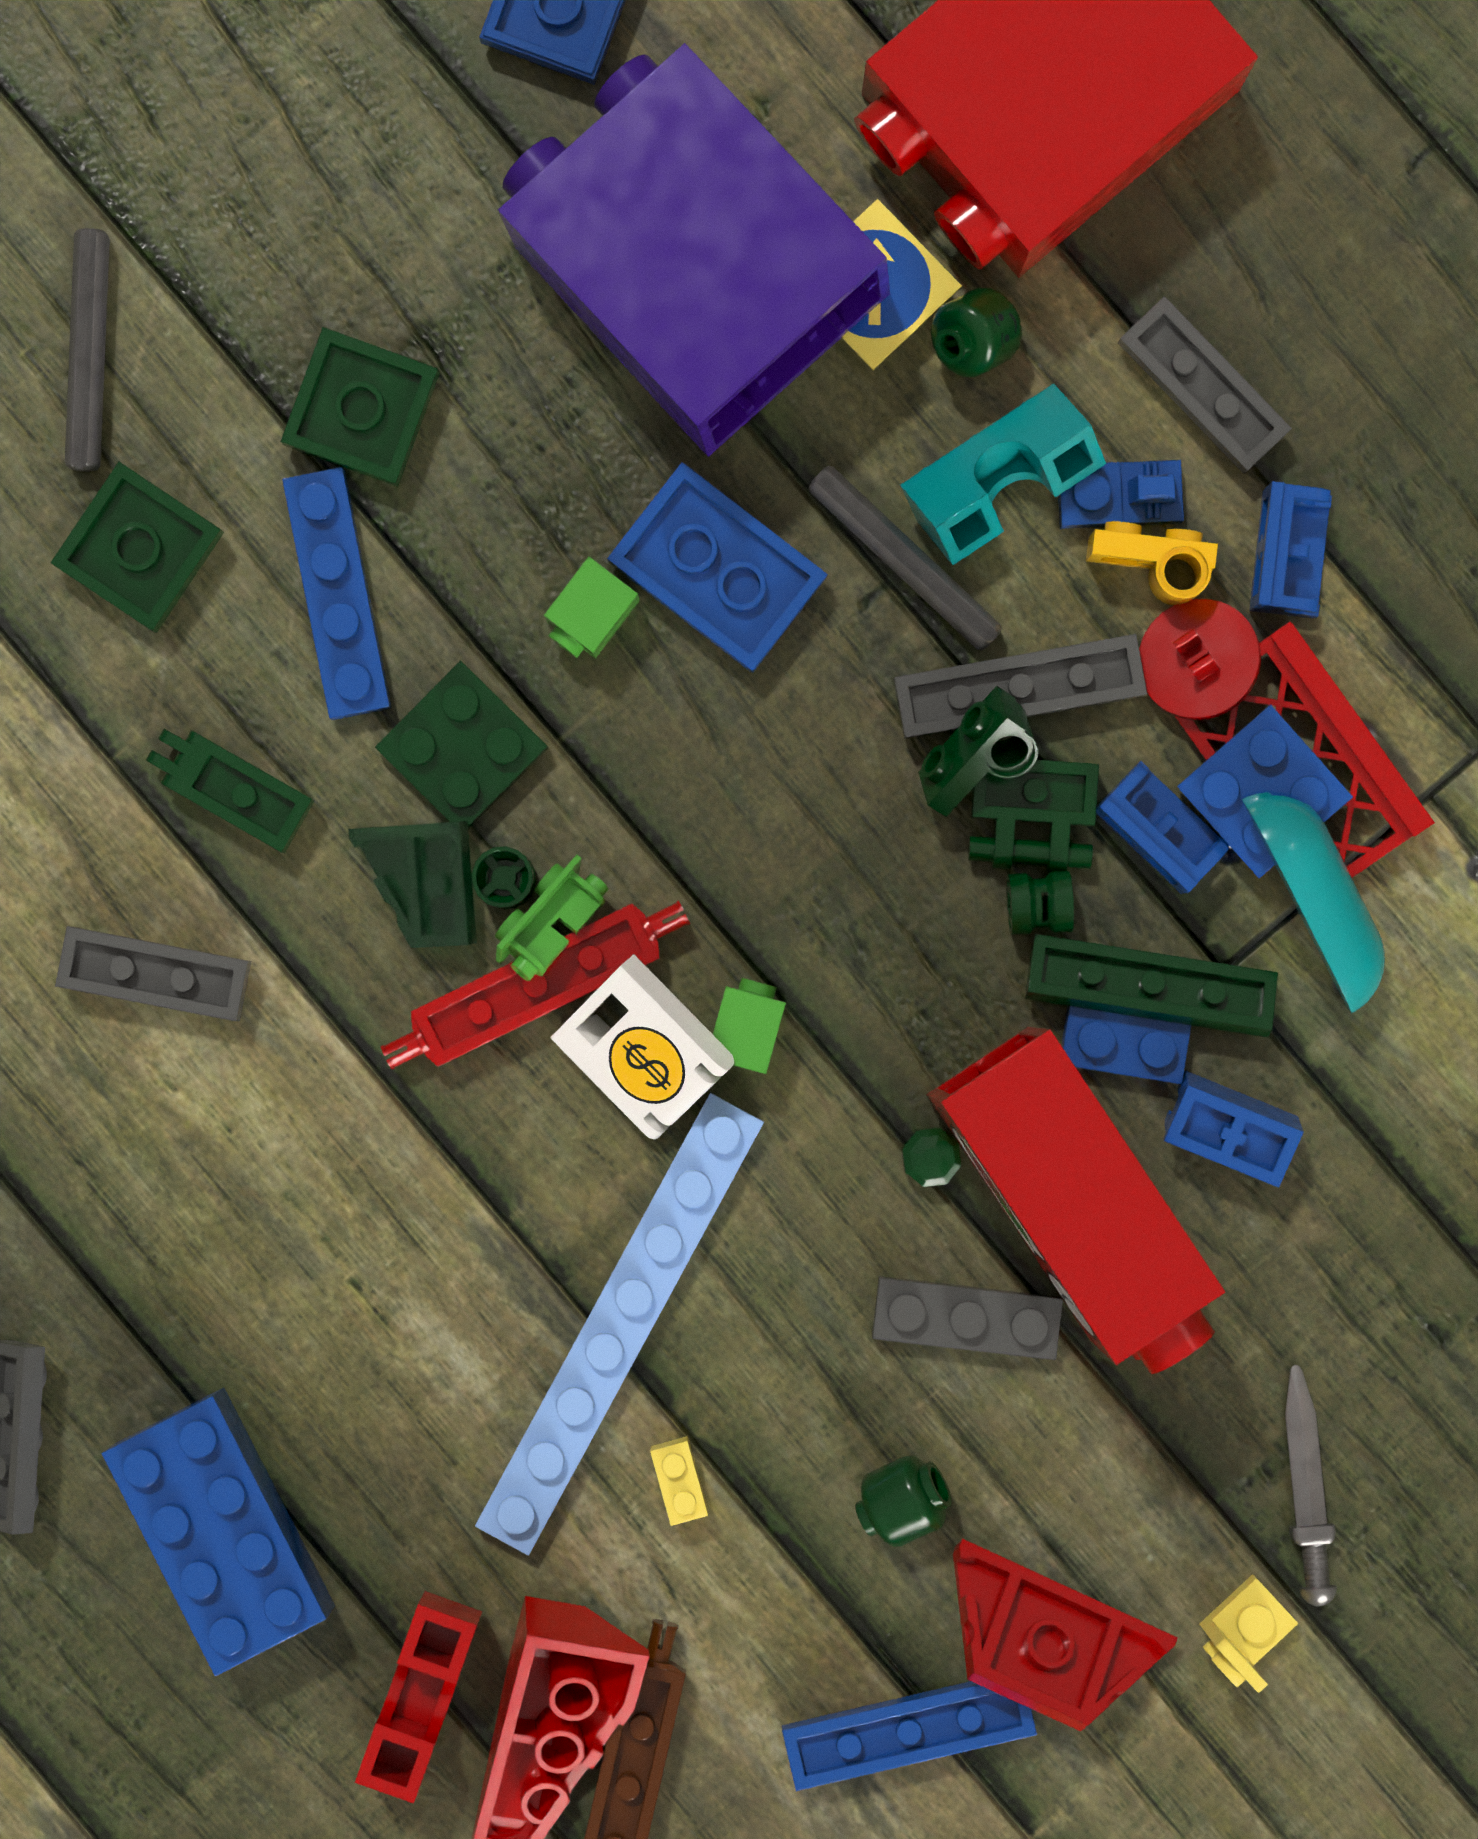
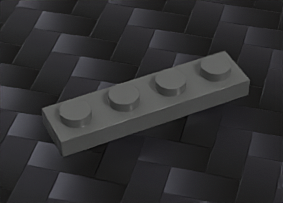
[893,634,1147,739]

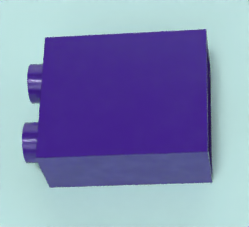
[498,43,890,457]

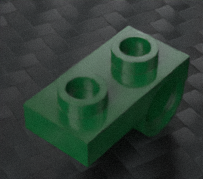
[918,686,1038,817]

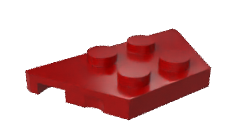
[953,1538,1178,1732]

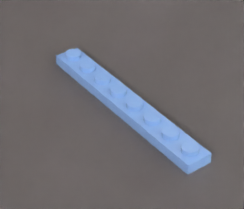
[475,1092,764,1556]

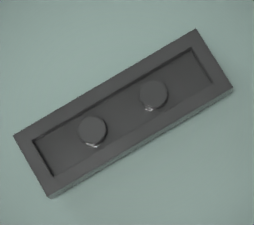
[1118,296,1292,474]
[55,926,252,1021]
[872,1276,1063,1360]
[0,1340,47,1535]

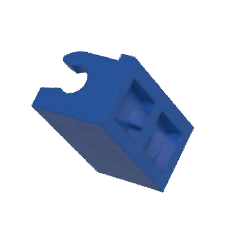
[1249,481,1332,619]
[1096,761,1229,894]
[1163,1070,1304,1188]

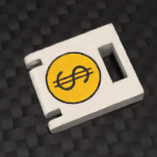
[550,954,734,1139]

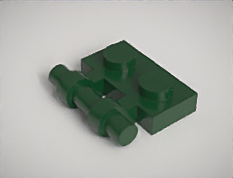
[968,760,1099,872]

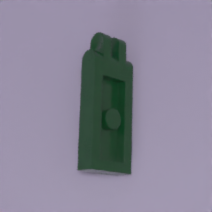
[146,729,315,854]

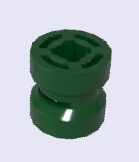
[472,846,537,909]
[1006,871,1074,935]

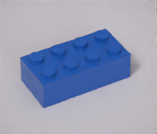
[101,1388,335,1676]

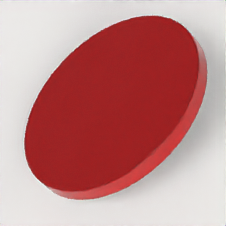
[1139,599,1261,720]

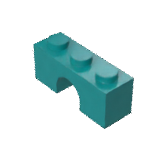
[900,383,1106,565]

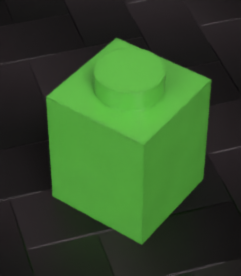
[544,557,640,659]
[713,978,786,1074]

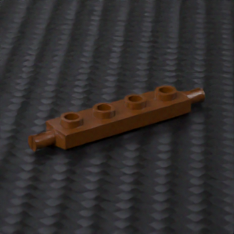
[584,1619,686,1839]

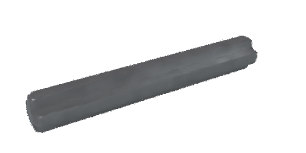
[65,228,110,472]
[809,466,1002,651]

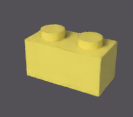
[650,1436,708,1526]

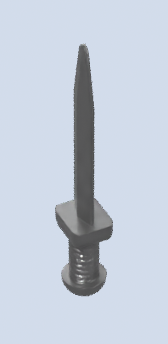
[1285,1365,1337,1606]

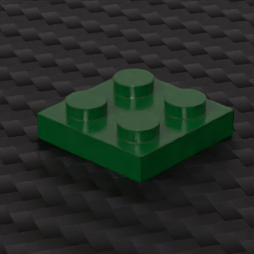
[280,327,440,487]
[50,461,224,633]
[375,660,549,834]

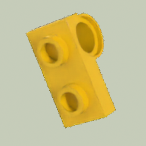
[1086,521,1218,605]

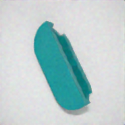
[1242,792,1385,1014]

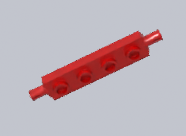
[381,900,690,1070]

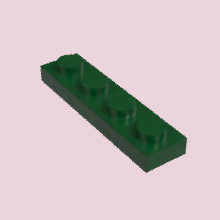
[1025,934,1278,1037]

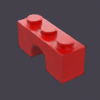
[355,1591,483,1804]

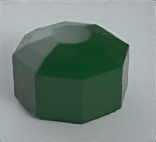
[901,1127,962,1187]

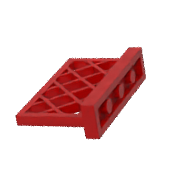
[1175,621,1435,878]

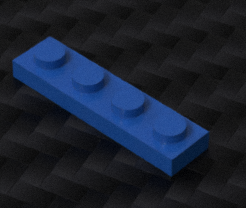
[282,467,392,720]
[782,1681,1037,1791]

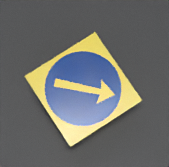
[842,199,962,371]

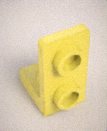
[1199,1574,1298,1693]

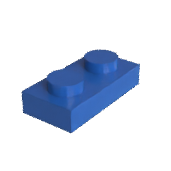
[1061,1006,1191,1084]

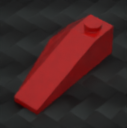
[471,1596,649,1839]

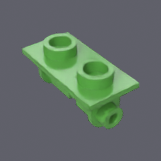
[495,855,609,981]

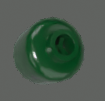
[930,288,1022,377]
[855,1455,952,1547]

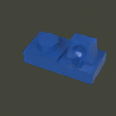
[1058,460,1184,529]

